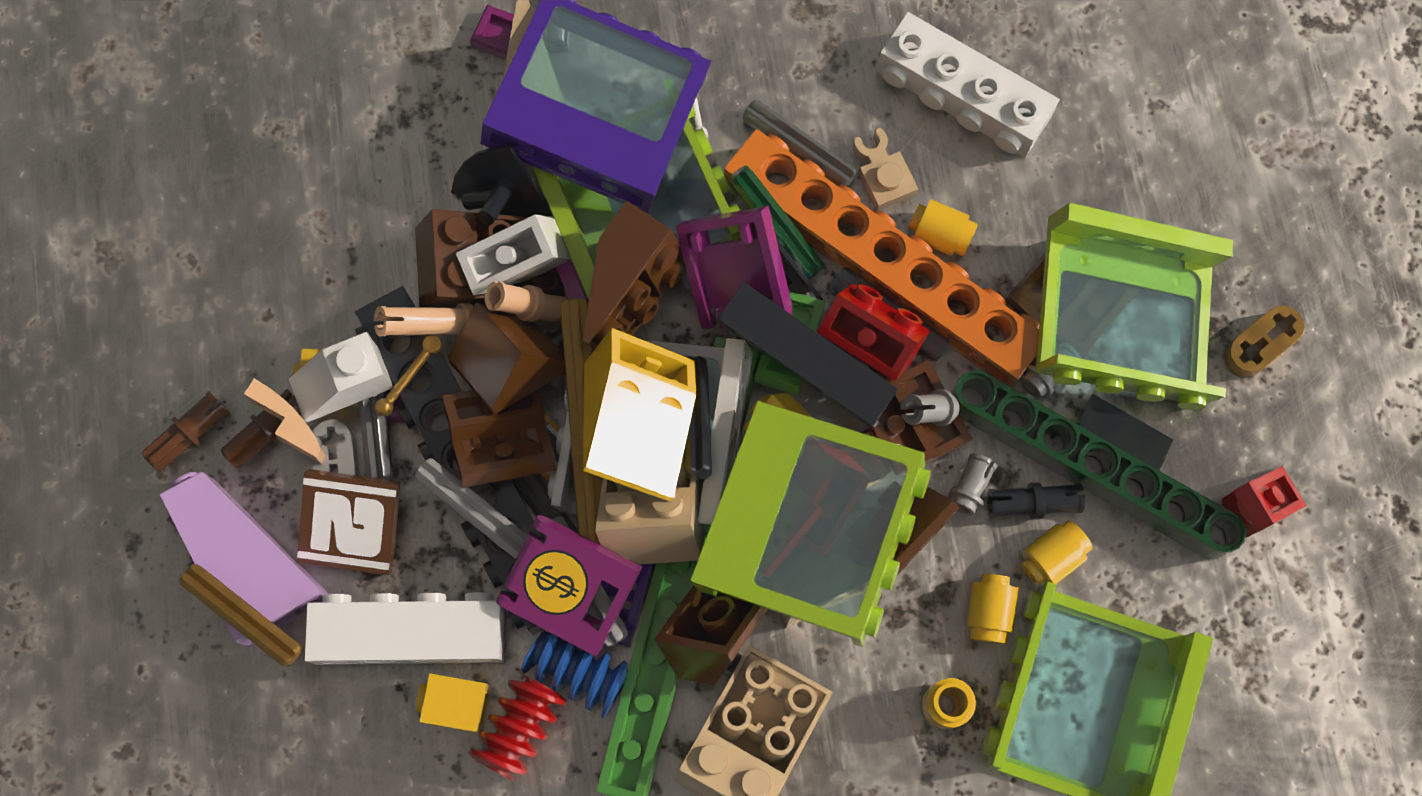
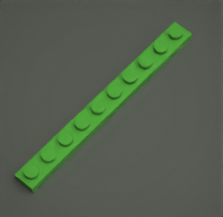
[596,337,762,796]

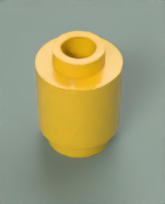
[908,199,978,257]
[1020,520,1093,586]
[966,574,1019,644]
[921,678,976,729]

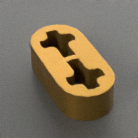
[1224,306,1305,378]

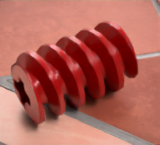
[468,672,567,781]

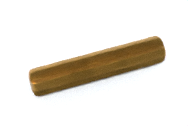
[179,564,303,667]

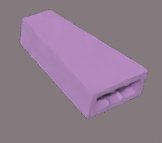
[160,472,328,646]

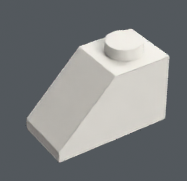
[456,214,572,296]
[289,332,393,423]

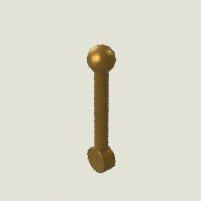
[375,335,442,416]

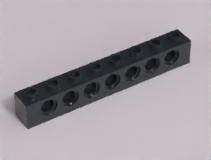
[354,286,544,635]

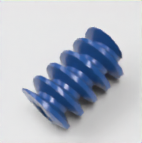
[521,631,628,719]

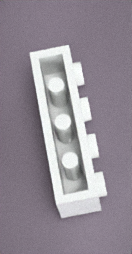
[877,12,1060,158]
[305,592,505,665]

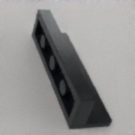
[717,282,899,428]

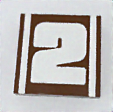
[297,469,401,575]

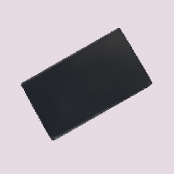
[1076,394,1174,471]

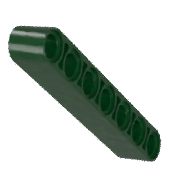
[951,370,1247,559]

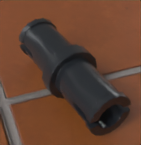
[986,482,1085,520]

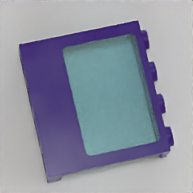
[480,0,711,214]

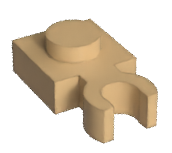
[853,128,919,210]

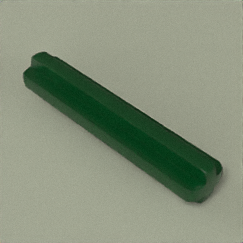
[729,166,824,279]

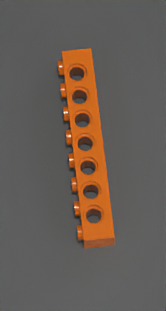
[724,128,1040,387]

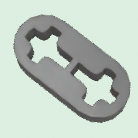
[311,419,359,476]

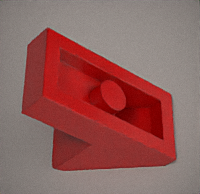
[1222,466,1307,537]

